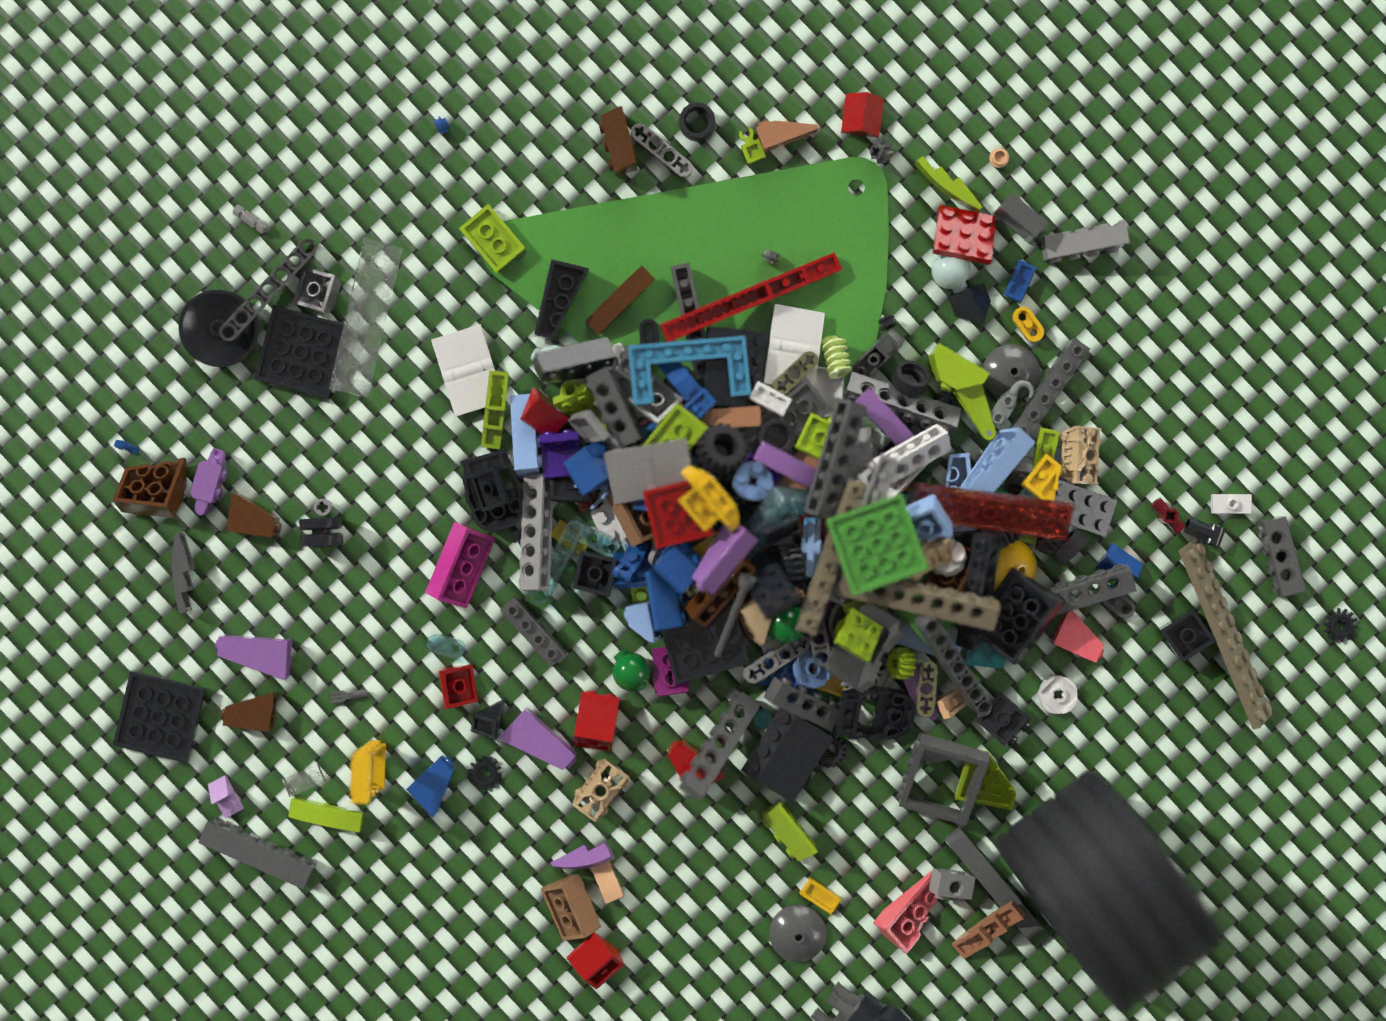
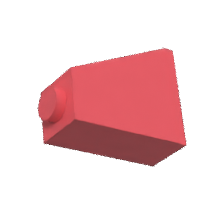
[1050,610,1104,663]

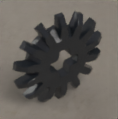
[1323,608,1358,642]
[468,755,502,790]

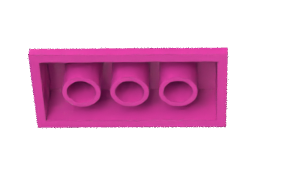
[425,522,496,608]

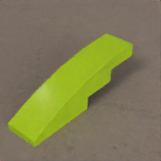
[915,156,983,212]
[481,370,509,449]
[288,798,364,832]

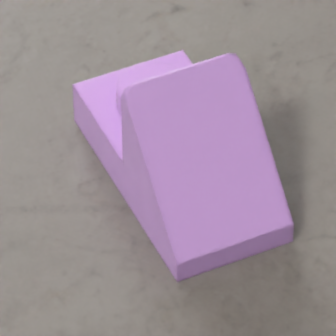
[208,775,244,818]

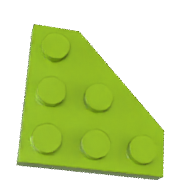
[955,749,1017,810]

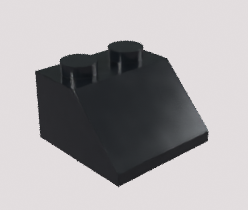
[573,550,618,597]

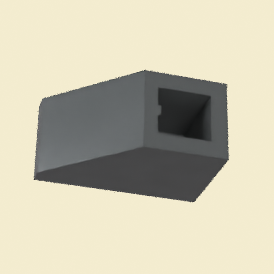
[1004,456,1033,500]

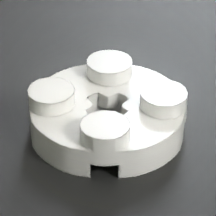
[932,538,967,576]
[1038,675,1078,714]

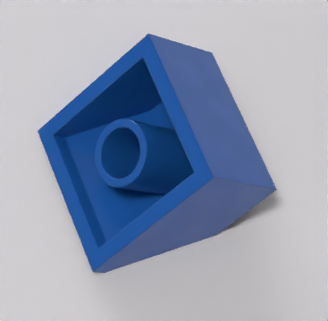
[563,441,610,496]
[653,542,703,594]

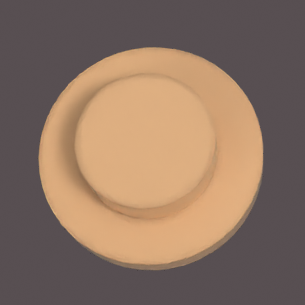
[989,148,1009,168]

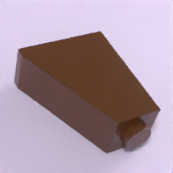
[227,493,282,538]
[221,691,278,732]

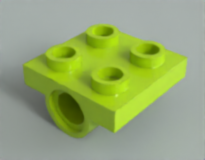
[553,380,598,417]
[834,608,883,662]

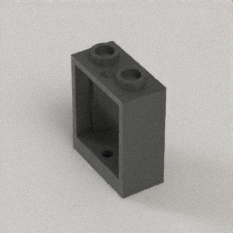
[993,192,1048,243]

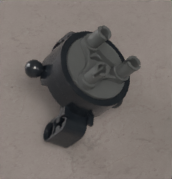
[811,981,912,1021]

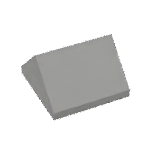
[628,376,684,425]

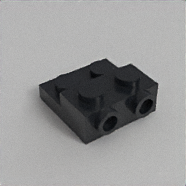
[976,692,1032,747]

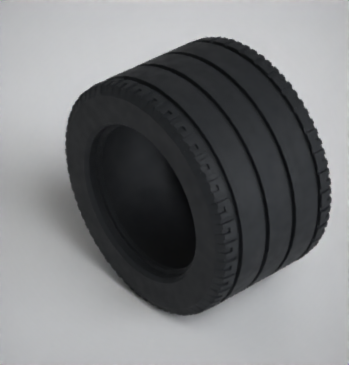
[995,771,1223,1014]

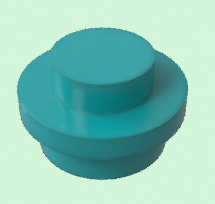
[753,709,772,729]

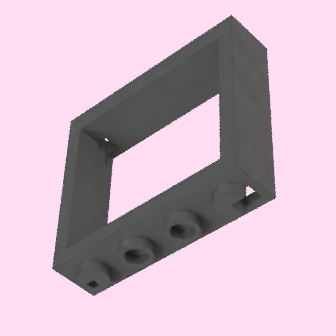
[897,733,989,826]

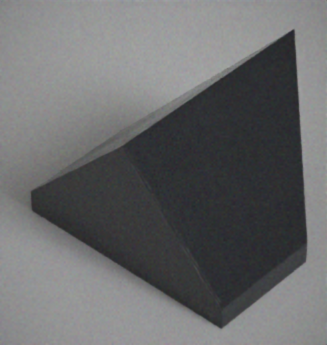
[948,283,991,324]
[471,698,505,740]

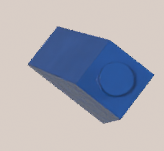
[406,755,456,817]

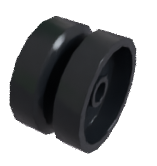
[299,517,343,548]

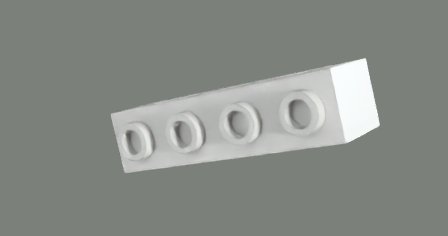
[872,424,951,484]

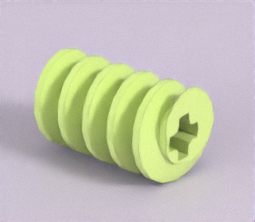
[821,335,852,379]

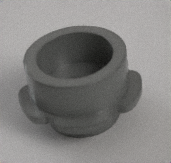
[761,249,780,265]

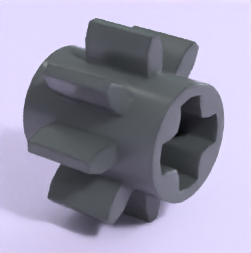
[869,139,894,164]

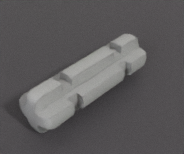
[232,205,268,233]

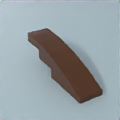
[585,265,655,335]

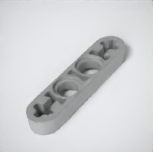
[631,123,693,178]
[743,635,810,683]

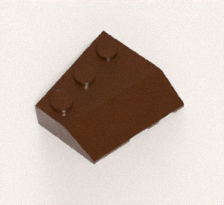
[112,458,187,518]

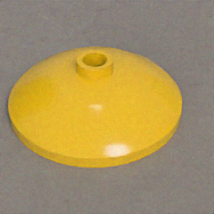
[993,541,1037,591]

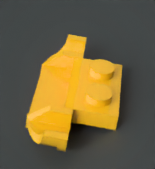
[678,466,739,533]

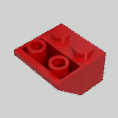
[566,932,625,990]

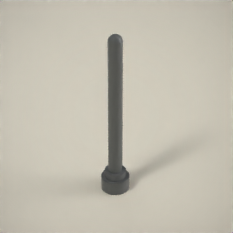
[714,574,756,658]

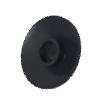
[948,529,978,543]

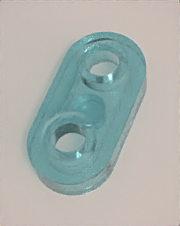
[427,634,465,658]

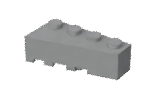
[1040,219,1129,264]

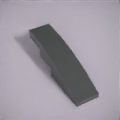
[172,533,196,614]

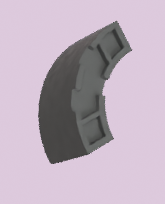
[825,602,906,693]

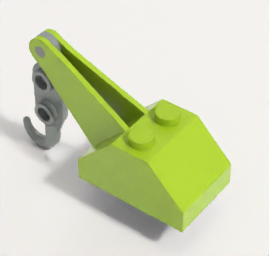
[928,343,1034,440]

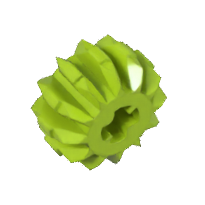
[886,647,917,680]

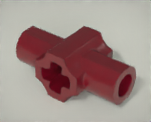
[1151,497,1186,534]

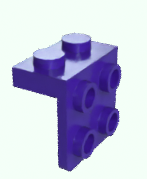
[539,430,581,479]

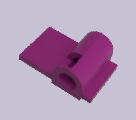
[652,647,690,697]

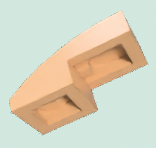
[591,861,624,904]

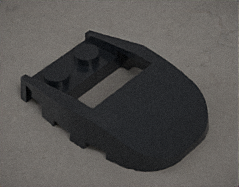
[460,449,523,532]
[834,686,916,741]

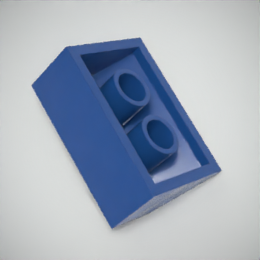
[645,571,687,631]

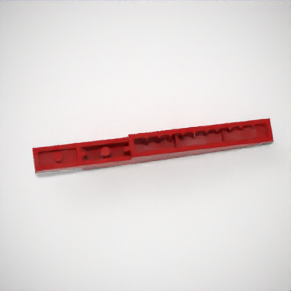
[660,252,842,342]

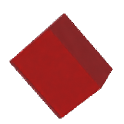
[841,92,884,138]
[520,387,569,435]
[439,664,478,709]

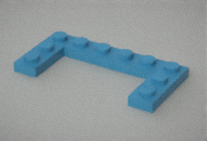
[628,336,751,405]

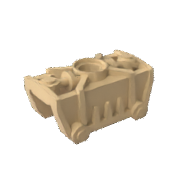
[1059,426,1102,485]
[907,536,952,581]
[572,759,630,822]

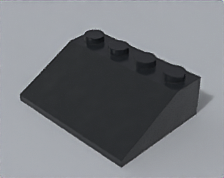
[702,326,767,410]
[985,567,1066,665]
[741,708,834,803]

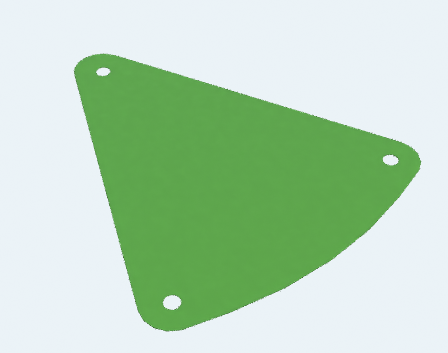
[483,157,889,495]

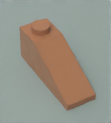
[755,120,818,153]

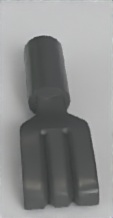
[330,689,368,703]

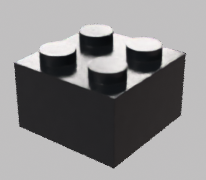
[1158,608,1216,663]

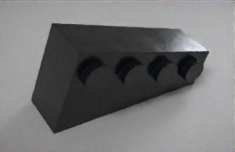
[534,259,589,341]

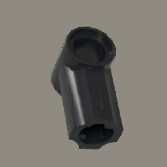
[1183,518,1226,547]

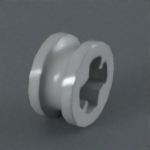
[314,499,333,516]

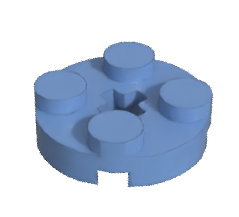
[733,462,773,502]
[793,650,831,689]

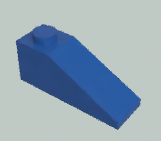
[657,362,701,402]

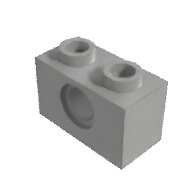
[929,868,976,902]

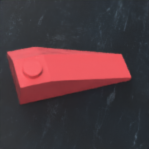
[873,871,938,954]

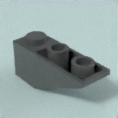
[849,327,905,377]

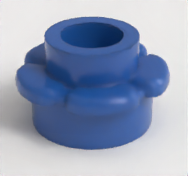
[434,116,450,135]

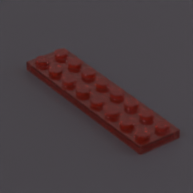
[911,482,1074,540]

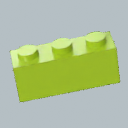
[762,799,818,862]

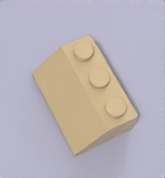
[738,594,771,646]

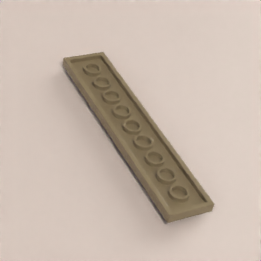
[1179,538,1272,730]

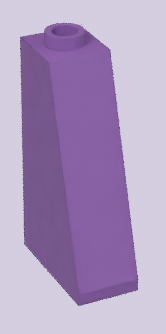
[692,523,758,595]
[215,635,292,679]
[499,707,577,770]

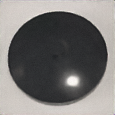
[178,290,259,367]

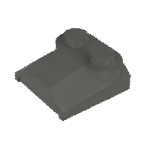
[292,266,341,314]

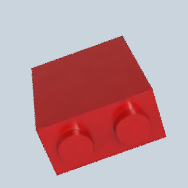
[574,690,620,752]
[668,739,724,784]

